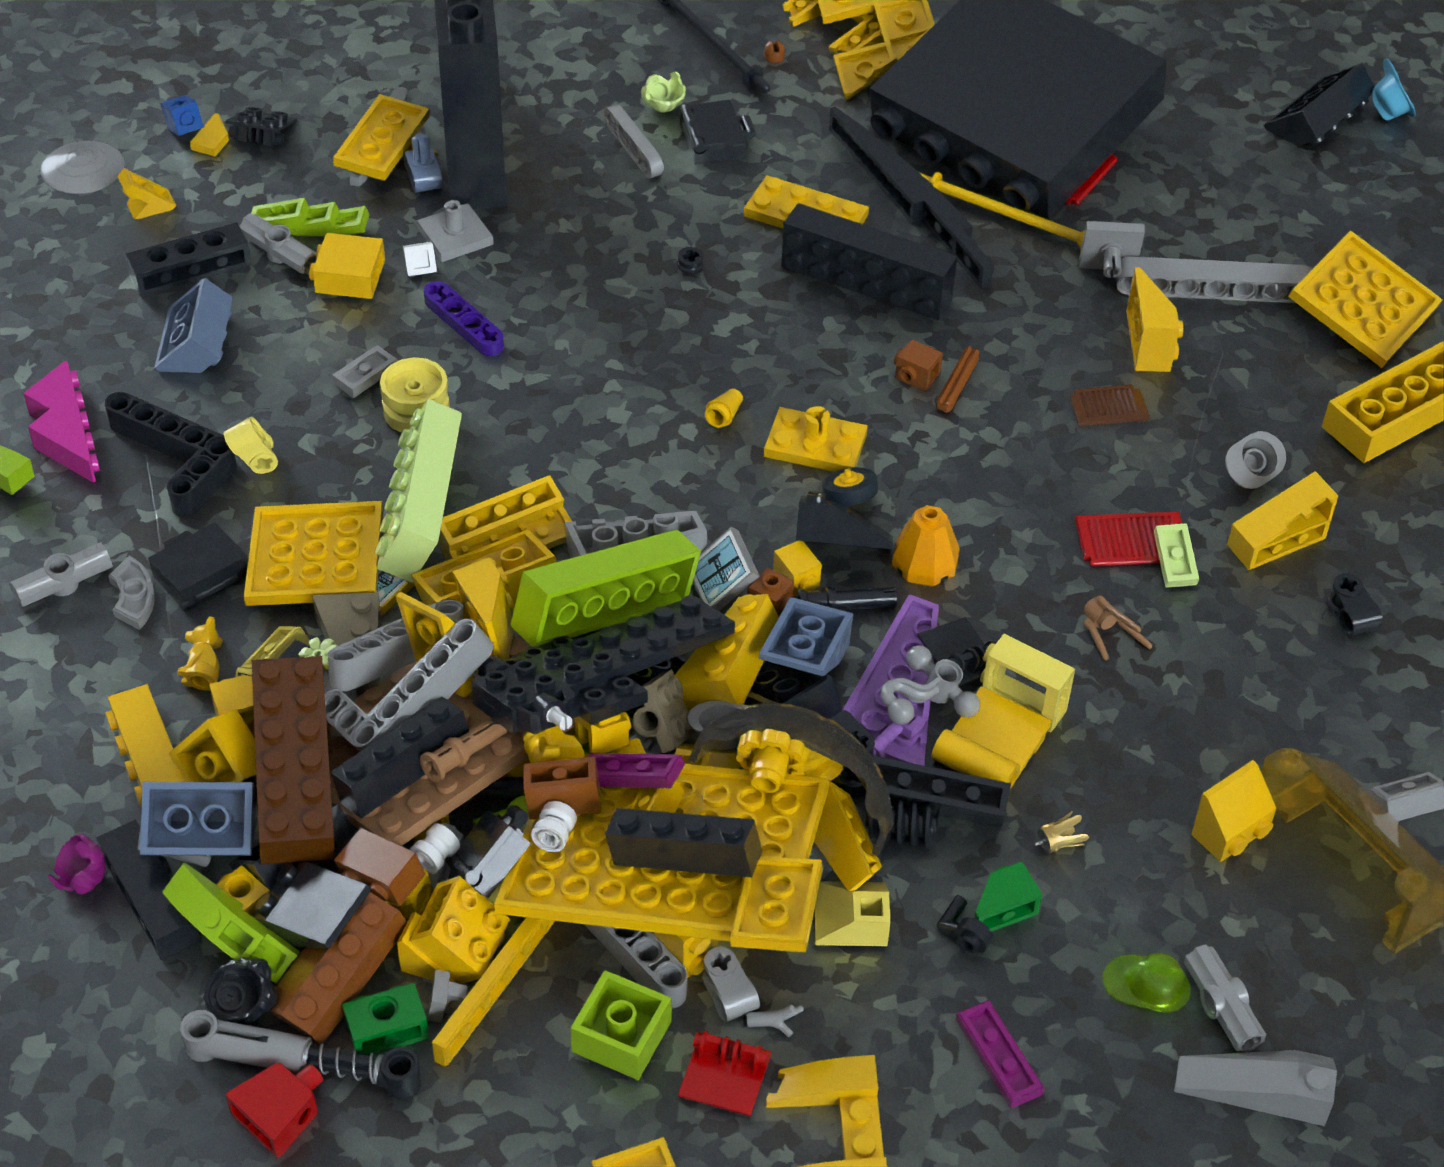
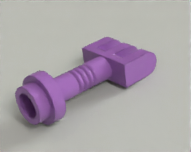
[861,711,925,766]

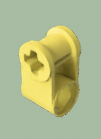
[224,416,278,474]

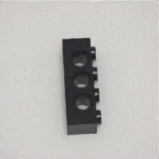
[126,222,252,297]

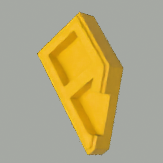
[190,113,229,157]

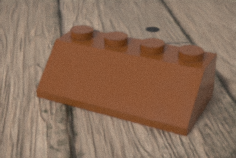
[268,892,407,1045]

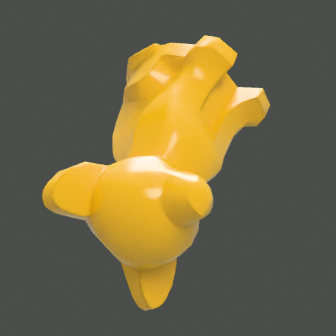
[177,616,223,691]

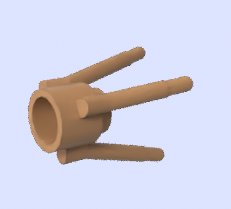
[1083,596,1152,661]

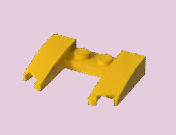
[783,0,884,53]
[766,1055,887,1167]

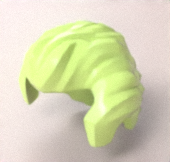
[641,71,686,113]

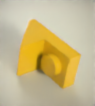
[117,168,176,219]

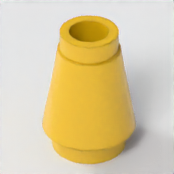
[705,388,743,428]

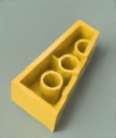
[674,594,779,710]

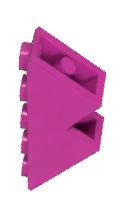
[23,361,100,483]

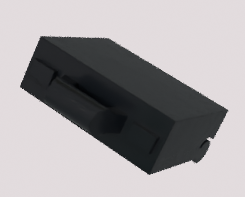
[680,99,756,165]
[148,523,248,610]
[445,805,531,898]

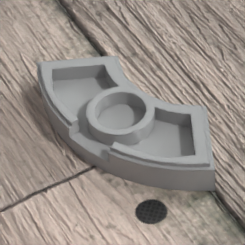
[108,555,155,630]

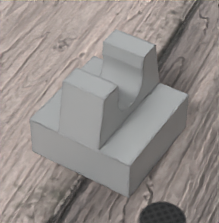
[427,970,467,1023]

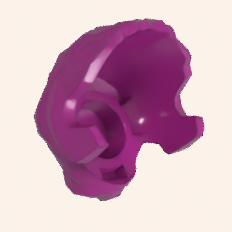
[48,833,106,894]

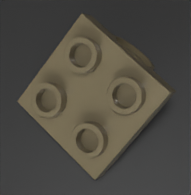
[633,669,695,753]

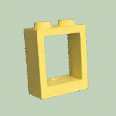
[980,634,1075,733]

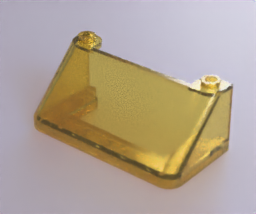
[1261,748,1444,954]

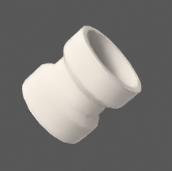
[531,801,577,852]
[410,823,460,874]

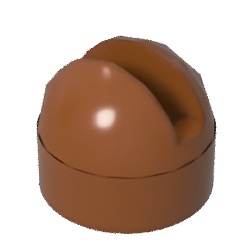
[764,40,785,63]

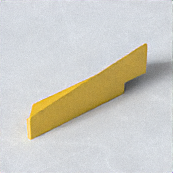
[814,781,882,891]

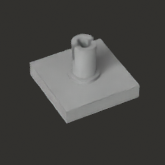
[417,200,493,262]
[1079,221,1145,278]

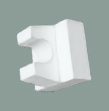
[403,242,437,276]

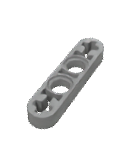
[604,104,664,178]

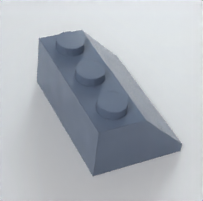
[154,278,233,373]
[140,782,257,856]

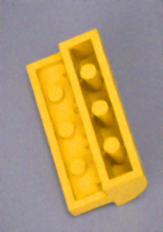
[438,475,572,561]

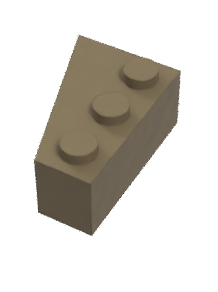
[312,593,382,695]

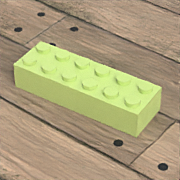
[375,399,462,583]

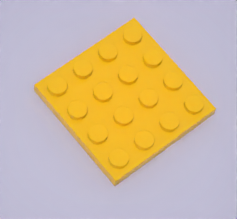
[1288,230,1443,368]
[244,501,383,606]

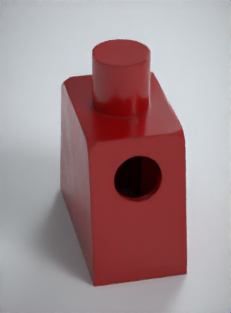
[225,1063,324,1159]

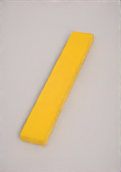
[432,917,555,1067]

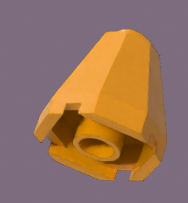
[892,505,960,586]

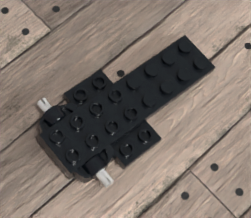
[472,596,735,735]

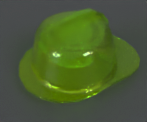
[1103,952,1190,1013]

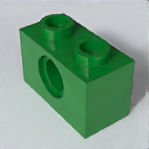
[342,982,429,1056]

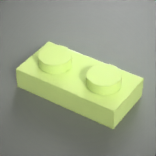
[1154,523,1199,588]

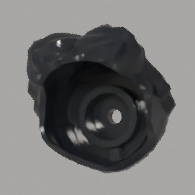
[203,957,277,1025]

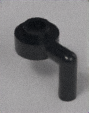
[937,895,993,953]

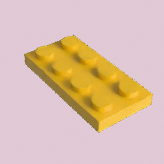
[333,94,430,181]
[744,175,869,229]

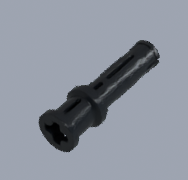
[797,586,897,610]

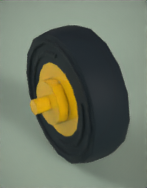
[822,467,878,506]

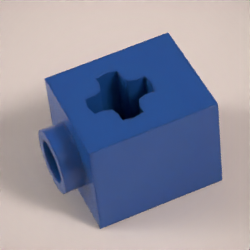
[160,95,204,136]

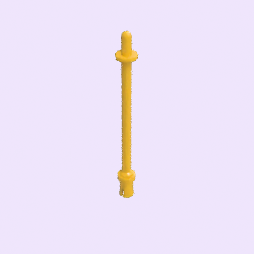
[920,172,1085,250]

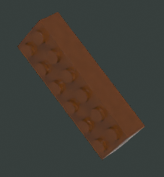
[251,656,334,864]

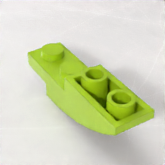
[162,862,300,984]

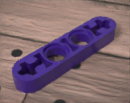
[423,281,504,356]

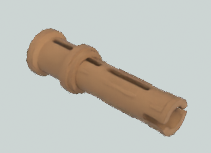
[420,718,509,782]

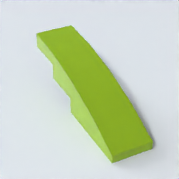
[251,197,369,236]

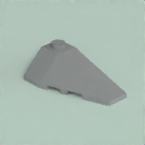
[1174,1050,1337,1126]

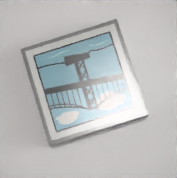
[693,526,760,611]

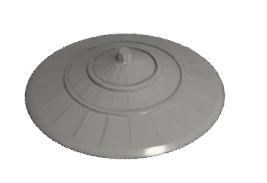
[41,141,125,194]

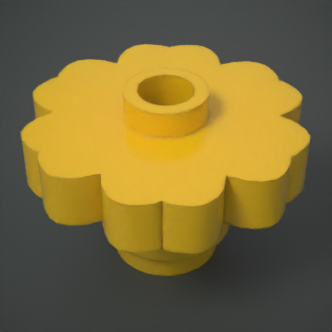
[736,729,809,793]

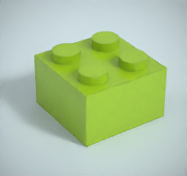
[570,970,672,1080]

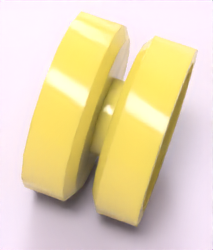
[380,357,450,433]

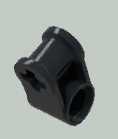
[1327,573,1383,637]

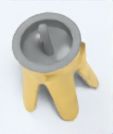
[1034,811,1089,854]

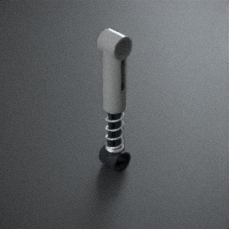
[180,1010,421,1100]

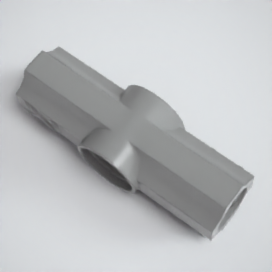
[239,213,317,275]
[9,542,113,607]
[1184,944,1266,1053]

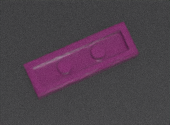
[588,753,685,788]
[956,1000,1045,1109]

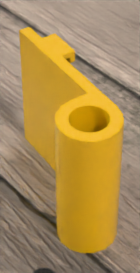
[931,686,1052,789]

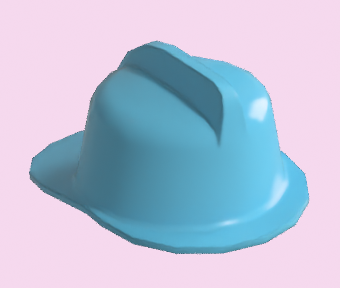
[1372,58,1415,121]

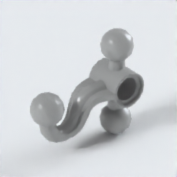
[880,645,980,725]

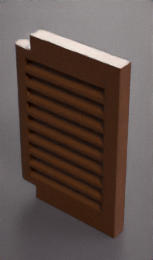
[1069,384,1150,427]

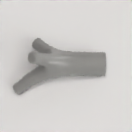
[747,1004,804,1037]

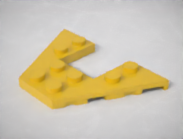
[817,0,935,101]

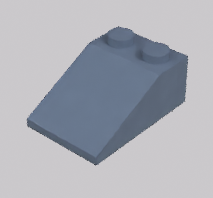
[759,597,853,676]

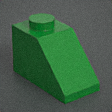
[974,862,1043,932]

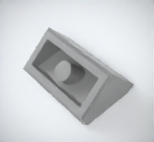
[1370,772,1444,823]

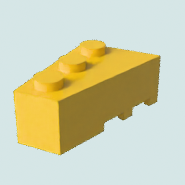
[1227,471,1338,570]

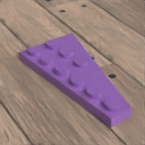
[843,594,939,766]

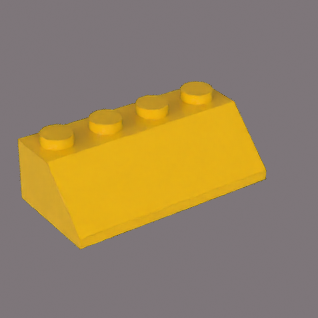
[411,529,556,619]

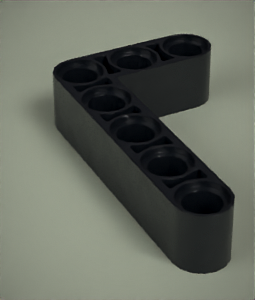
[105,392,237,517]

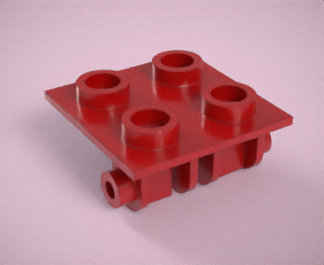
[678,1030,772,1117]

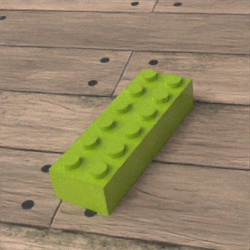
[510,529,702,647]

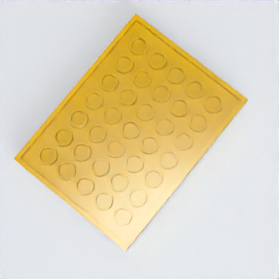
[494,754,829,941]

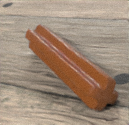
[936,346,980,413]

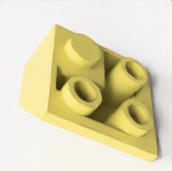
[814,881,890,946]

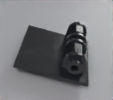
[226,107,297,147]
[917,617,997,686]

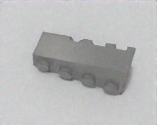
[565,511,708,558]

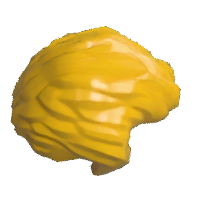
[523,726,585,763]

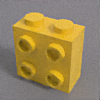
[309,233,385,299]
[409,876,510,984]

